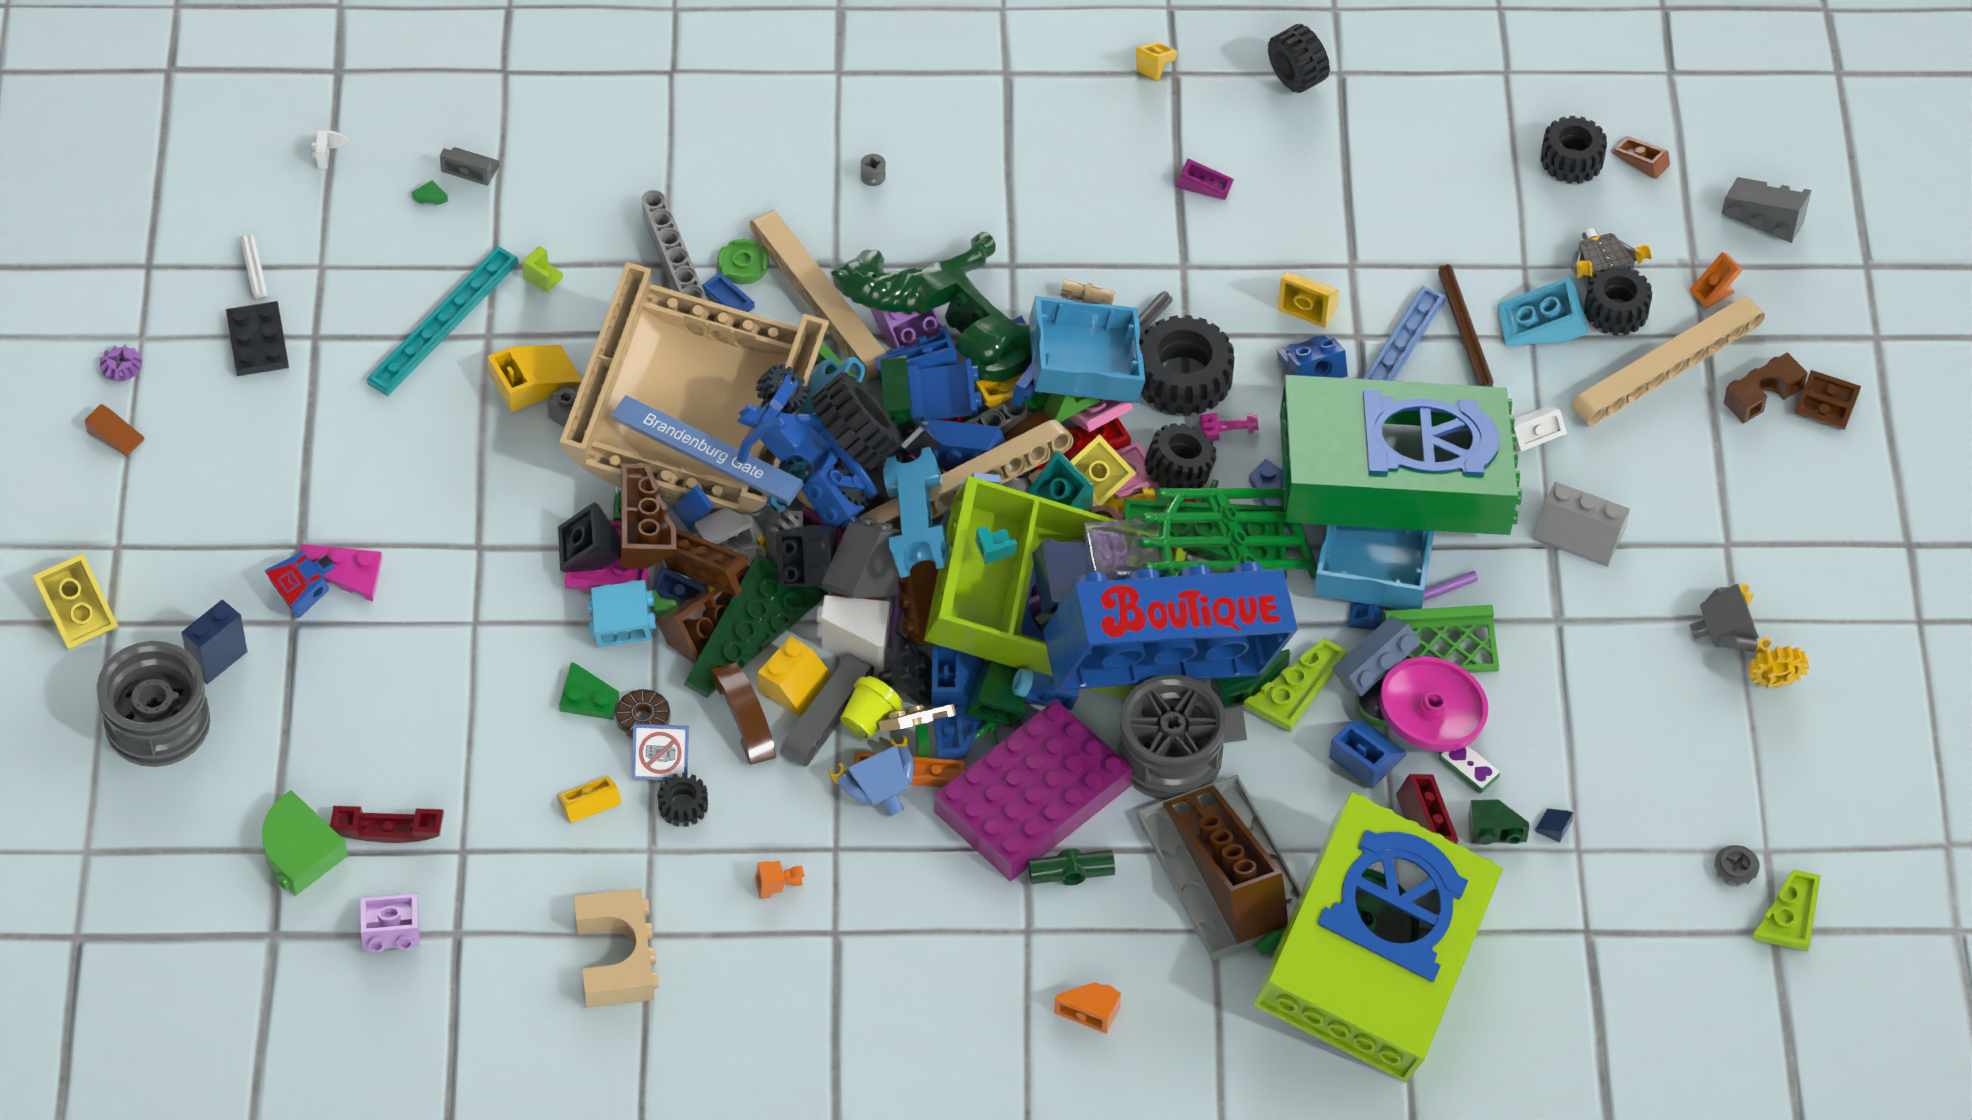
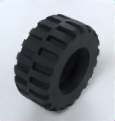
[1139,315,1235,416]

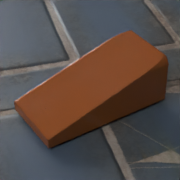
[1612,136,1670,179]
[85,404,145,456]

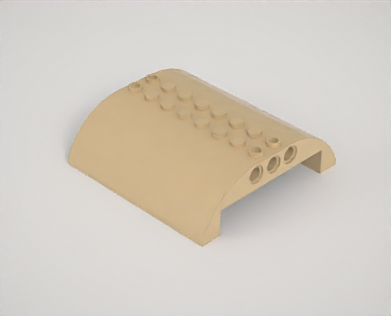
[559,262,829,514]

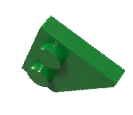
[559,662,619,720]

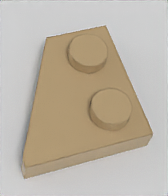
[879,704,956,732]

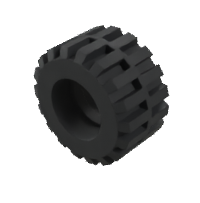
[1267,24,1330,93]
[1540,116,1607,184]
[1584,265,1653,336]
[1144,423,1217,489]

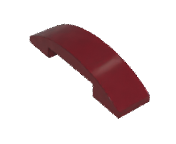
[330,806,444,843]

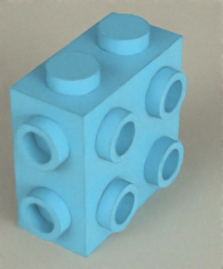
[587,580,656,648]

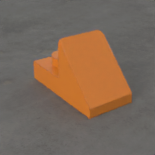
[1689,252,1743,308]

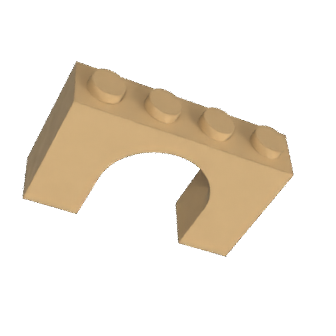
[573,888,659,1008]

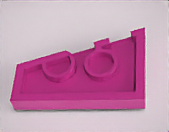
[300,544,382,602]

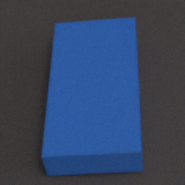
[702,272,755,312]

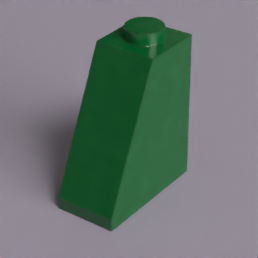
[880,355,914,433]
[964,660,1026,727]

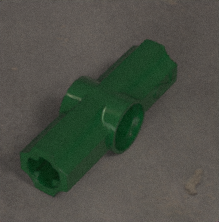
[1028,848,1115,886]

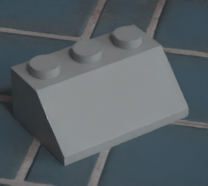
[1533,482,1630,567]

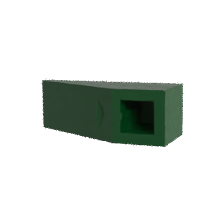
[1210,649,1290,709]

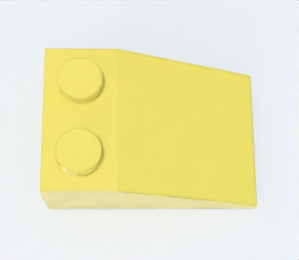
[33,553,118,650]

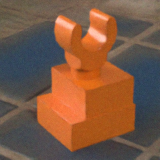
[755,861,805,899]

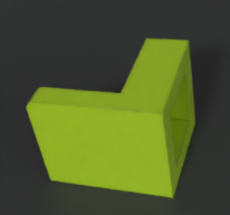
[522,246,563,293]

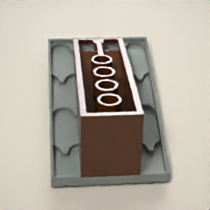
[1136,774,1301,961]

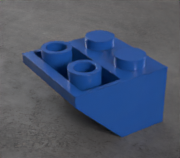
[932,646,986,707]
[1329,721,1407,789]

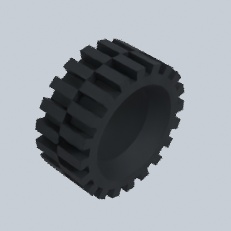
[811,372,903,470]

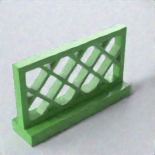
[1382,605,1499,673]

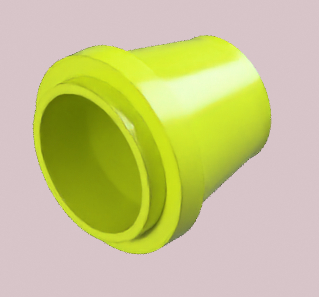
[840,676,903,740]

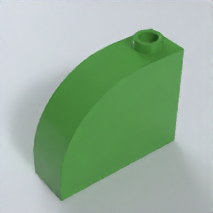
[262,790,348,896]

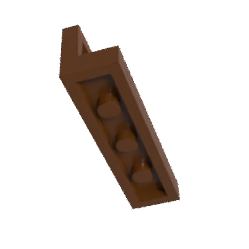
[664,528,748,596]

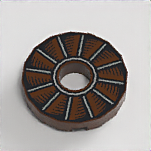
[615,689,671,738]

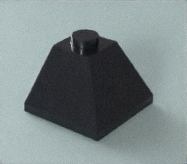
[558,502,621,573]

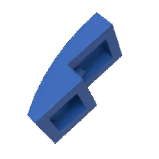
[673,485,714,530]

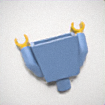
[828,736,915,816]

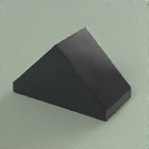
[901,418,941,459]

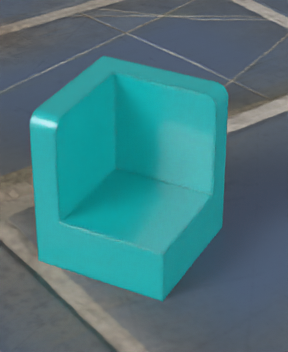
[975,526,1017,564]

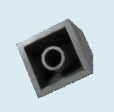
[821,518,902,598]

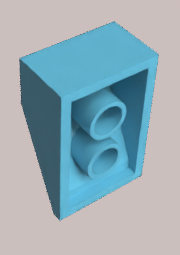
[1497,277,1589,346]

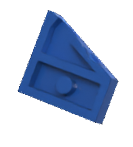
[934,706,983,759]

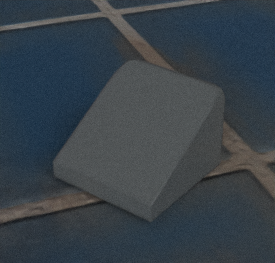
[1223,707,1247,743]

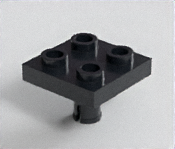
[879,633,932,706]

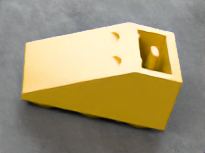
[487,345,582,413]

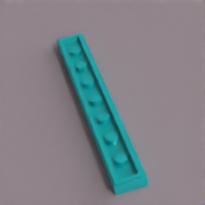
[367,246,519,396]

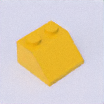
[1278,272,1339,328]
[757,636,832,717]

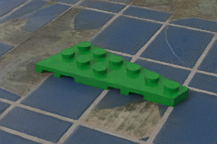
[1123,499,1287,579]

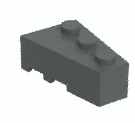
[1721,177,1812,243]

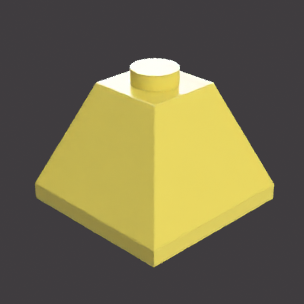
[1070,434,1136,506]

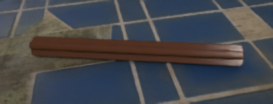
[1438,264,1494,387]

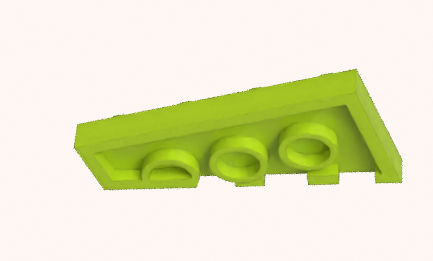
[1244,638,1347,733]

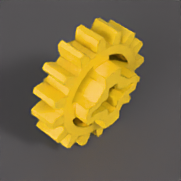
[1748,646,1809,688]

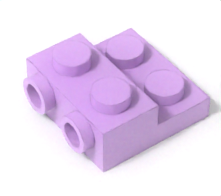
[360,894,420,953]

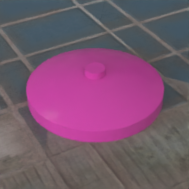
[1379,656,1488,752]

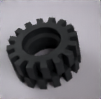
[657,773,708,827]

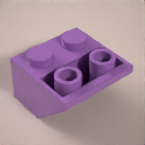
[870,308,942,349]

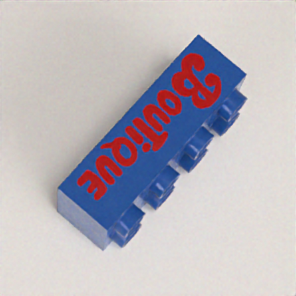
[1043,562,1298,691]

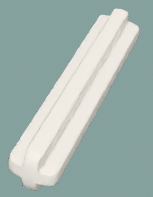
[240,234,267,300]

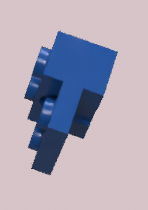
[1277,335,1348,378]

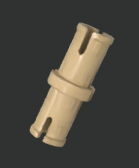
[1061,279,1115,305]

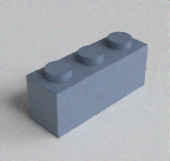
[1332,616,1421,696]

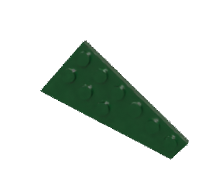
[684,554,828,698]

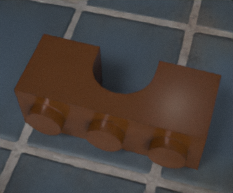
[1723,352,1808,424]

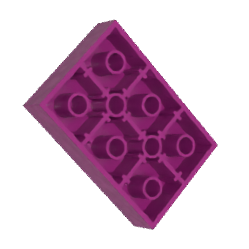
[934,700,1133,882]

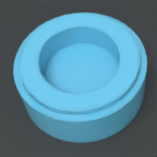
[1012,668,1033,697]

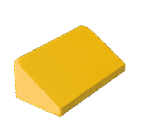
[557,776,621,823]

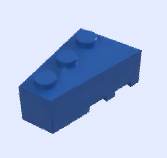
[875,325,959,385]
[926,419,1006,469]

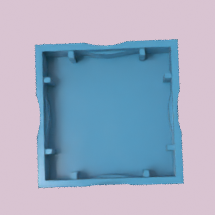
[1029,296,1145,403]
[1314,525,1434,610]

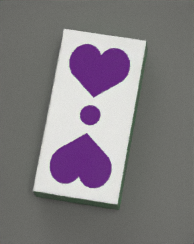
[1440,746,1500,793]

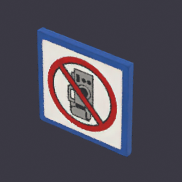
[632,724,689,780]

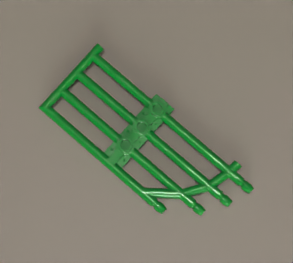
[1138,488,1318,579]

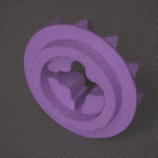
[100,344,142,381]

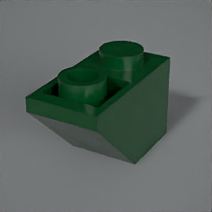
[1468,799,1530,845]

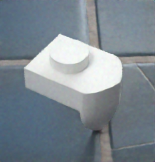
[312,130,349,169]

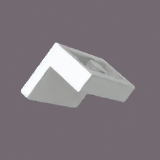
[1511,406,1567,452]

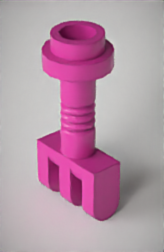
[1199,413,1259,441]

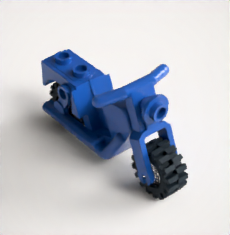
[737,364,880,530]

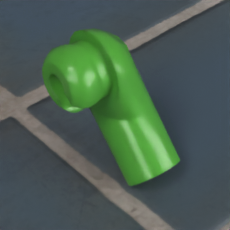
[651,590,681,617]

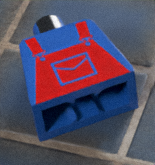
[265,552,335,619]

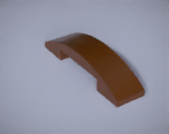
[710,663,776,765]

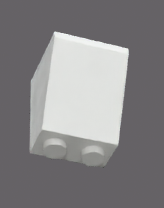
[817,595,890,677]

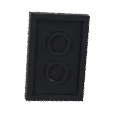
[226,301,289,376]

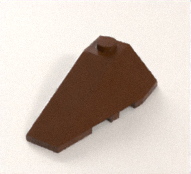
[620,463,676,569]
[656,566,749,664]

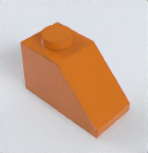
[1054,982,1121,1034]

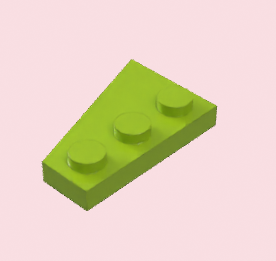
[1752,870,1821,951]

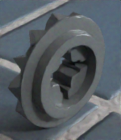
[1714,845,1760,887]

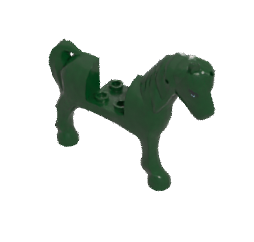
[831,232,1032,382]

